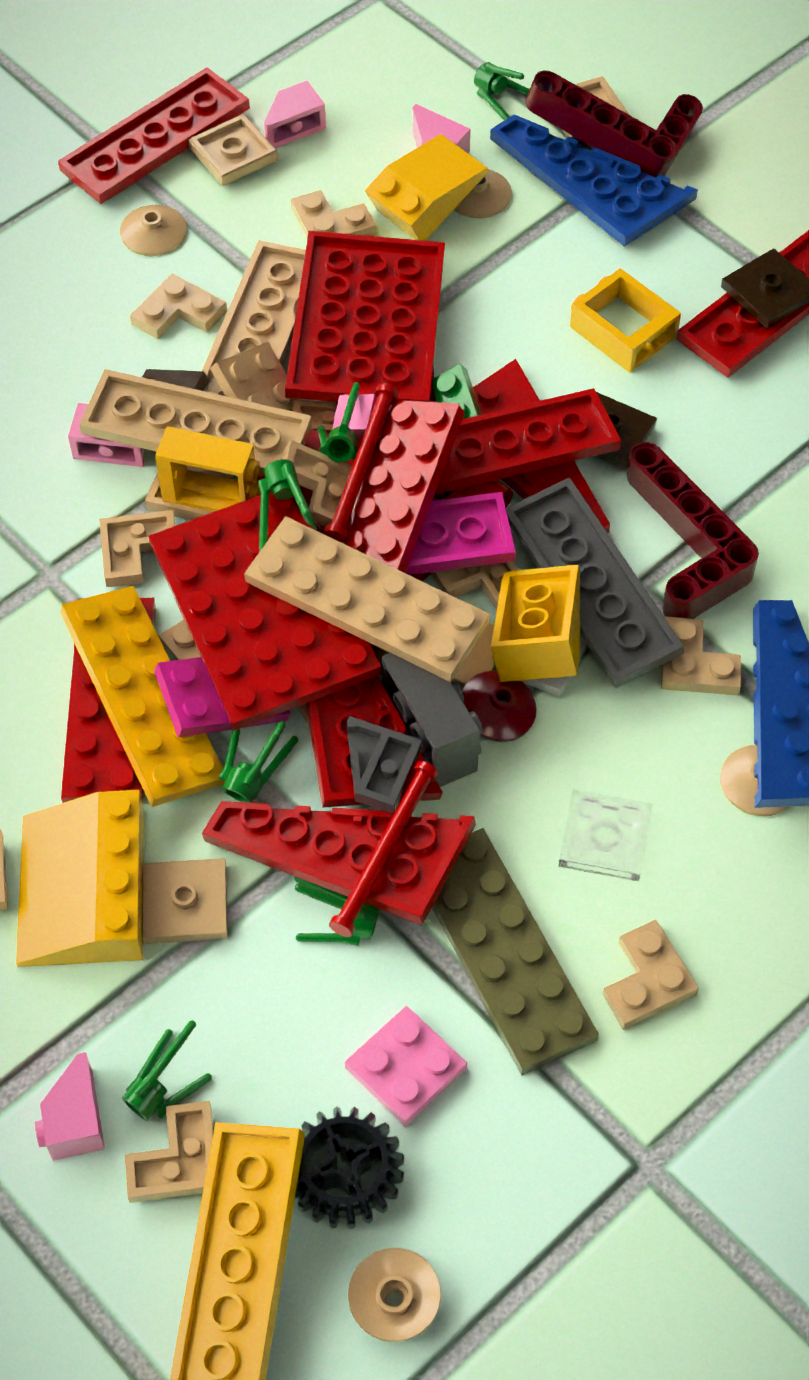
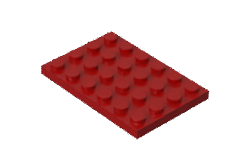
[285,230,445,405]
[148,494,381,731]

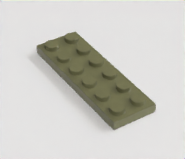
[432,828,599,1076]

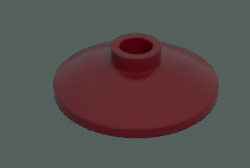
[462,671,537,742]

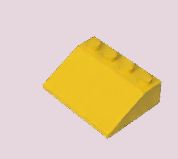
[16,790,145,967]

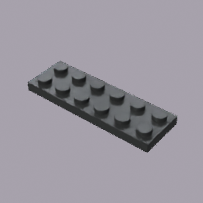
[506,477,684,688]

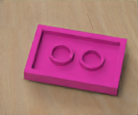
[405,492,516,575]
[154,657,291,738]

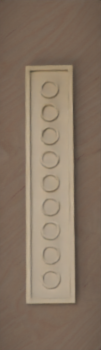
[145,240,305,520]

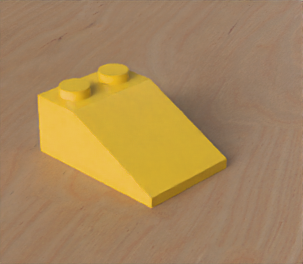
[364,134,489,241]
[490,565,580,682]

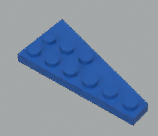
[490,114,698,247]
[753,600,809,808]

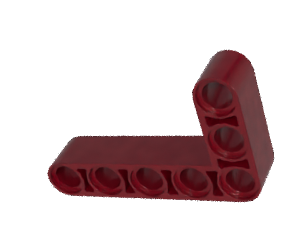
[525,70,703,178]
[627,442,759,619]

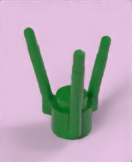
[474,62,529,120]
[318,382,360,463]
[258,459,317,551]
[218,721,298,803]
[294,877,380,946]
[121,1020,212,1121]

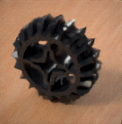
[295,1106,404,1229]

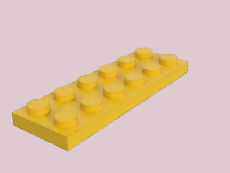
[60,585,225,807]
[170,1122,305,1380]

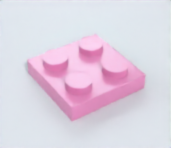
[345,1005,467,1127]

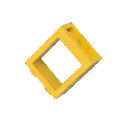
[570,268,681,373]
[155,426,261,512]

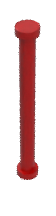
[324,384,398,543]
[329,761,439,937]

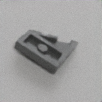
[347,716,422,814]

